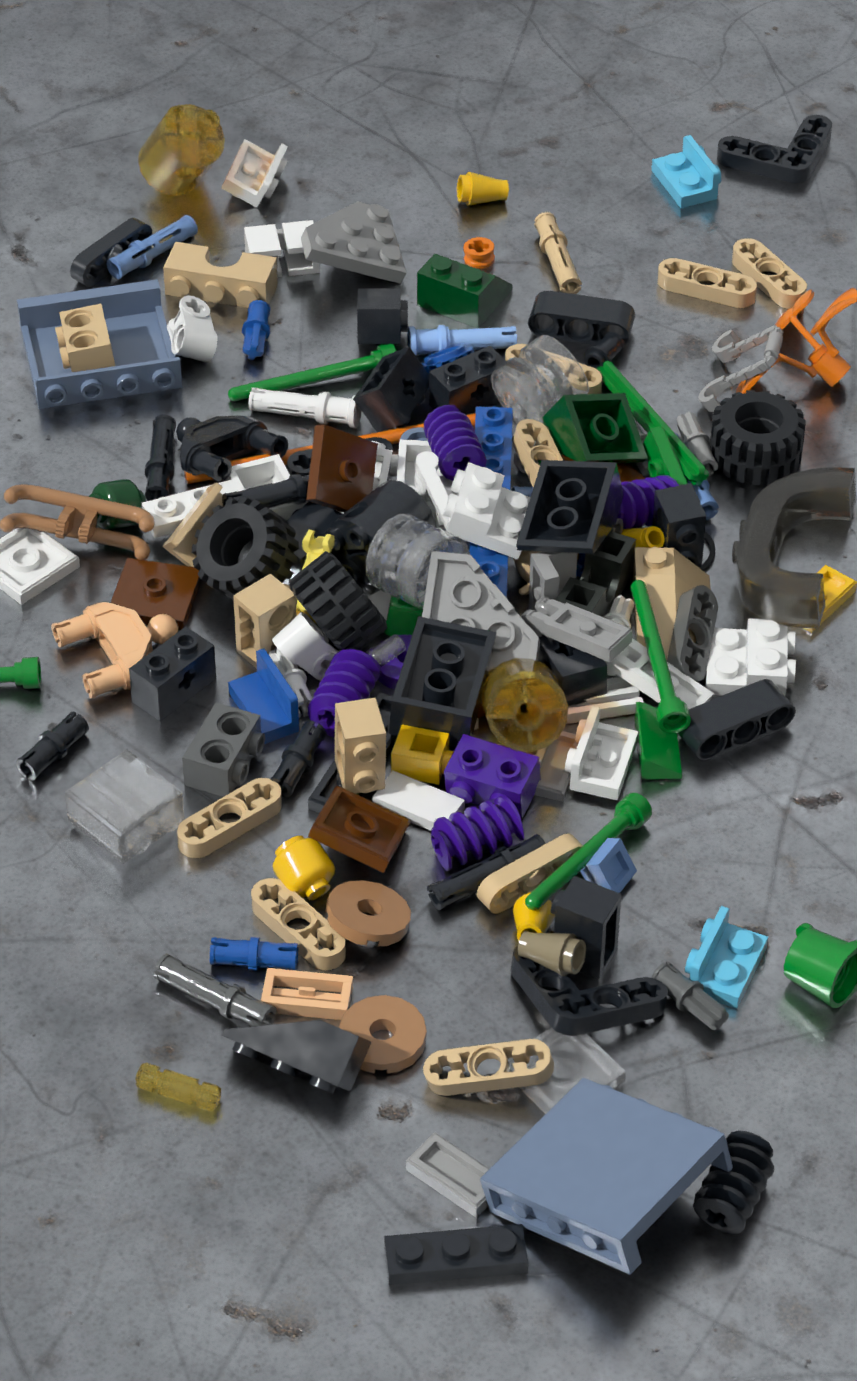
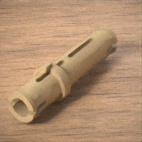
[534,212,582,294]

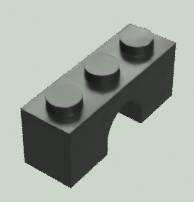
[556,531,636,617]

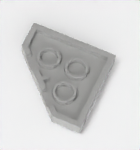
[301,201,407,284]
[422,551,540,680]

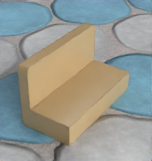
[162,482,223,567]

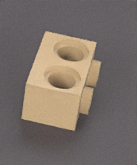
[55,304,115,372]
[233,574,297,669]
[335,697,386,794]

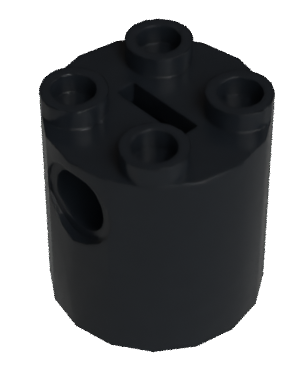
[323,480,436,585]

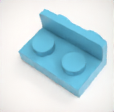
[651,135,722,208]
[685,906,768,1009]

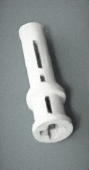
[249,387,361,429]

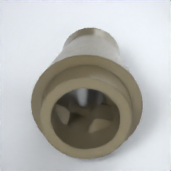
[518,931,586,976]

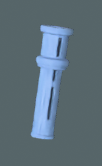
[407,325,517,356]

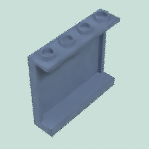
[17,279,182,409]
[480,1077,733,1275]

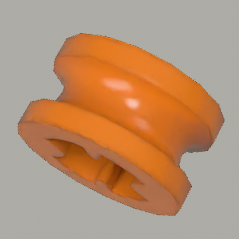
[463,237,495,269]

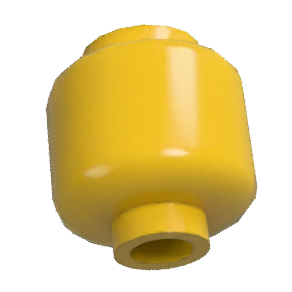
[272,835,335,900]

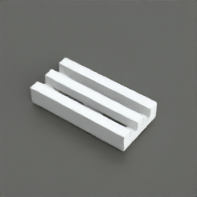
[557,677,644,724]

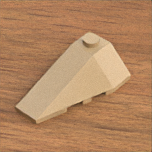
[632,547,711,691]

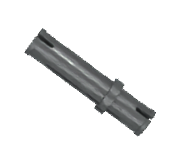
[154,953,277,1026]

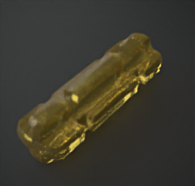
[135,1062,221,1111]

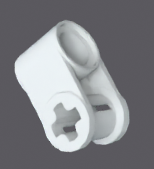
[167,295,218,362]
[272,612,339,680]

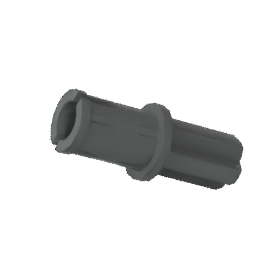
[651,962,729,1030]

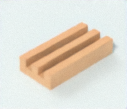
[261,968,353,1020]

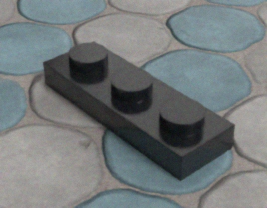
[384,1224,528,1286]

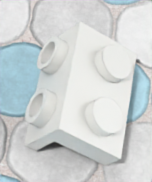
[221,139,288,208]
[565,706,639,800]

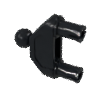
[176,415,288,482]

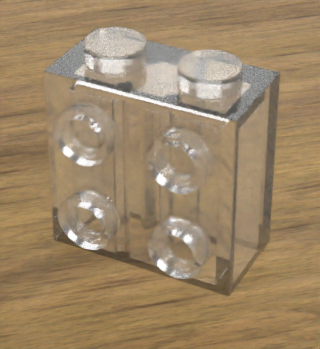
[64,749,185,864]

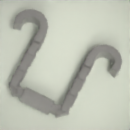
[698,325,784,412]

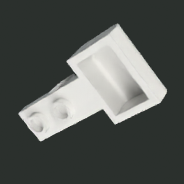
[142,454,304,538]

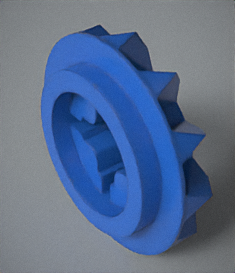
[422,344,474,374]

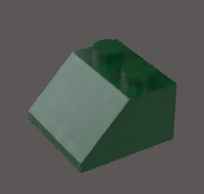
[417,254,513,328]
[542,393,648,463]

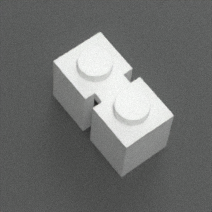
[244,220,320,278]

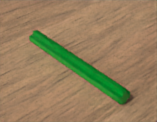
[597,361,709,486]

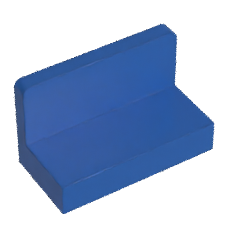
[228,648,299,744]

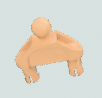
[51,602,178,699]

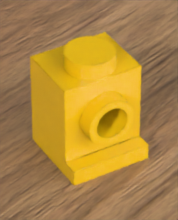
[391,725,454,785]

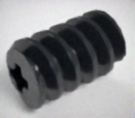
[693,1130,774,1234]

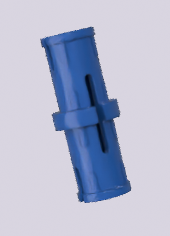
[209,937,299,971]

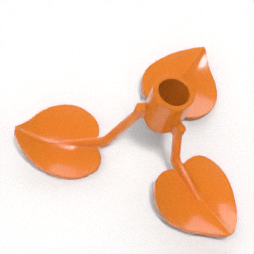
[735,288,857,394]

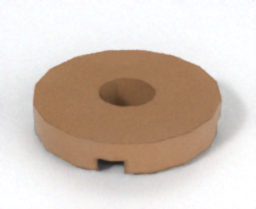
[326,880,411,946]
[339,995,427,1073]

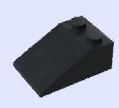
[516,460,624,554]
[389,616,497,748]

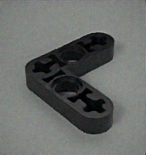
[717,115,832,183]
[511,946,668,1036]

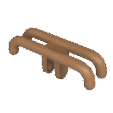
[0,484,155,560]

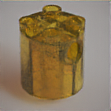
[138,104,225,196]
[481,658,568,752]

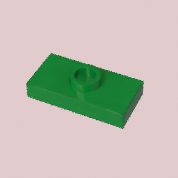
[643,426,688,486]

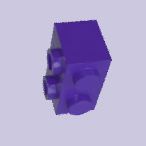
[444,734,541,819]

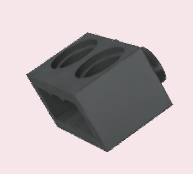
[182,702,265,797]

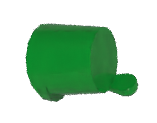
[784,923,857,1008]

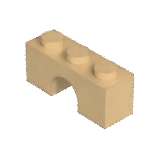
[163,242,278,308]

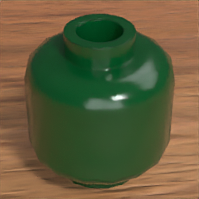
[89,479,146,531]

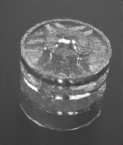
[491,335,589,425]
[366,514,470,611]

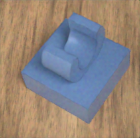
[580,838,637,893]

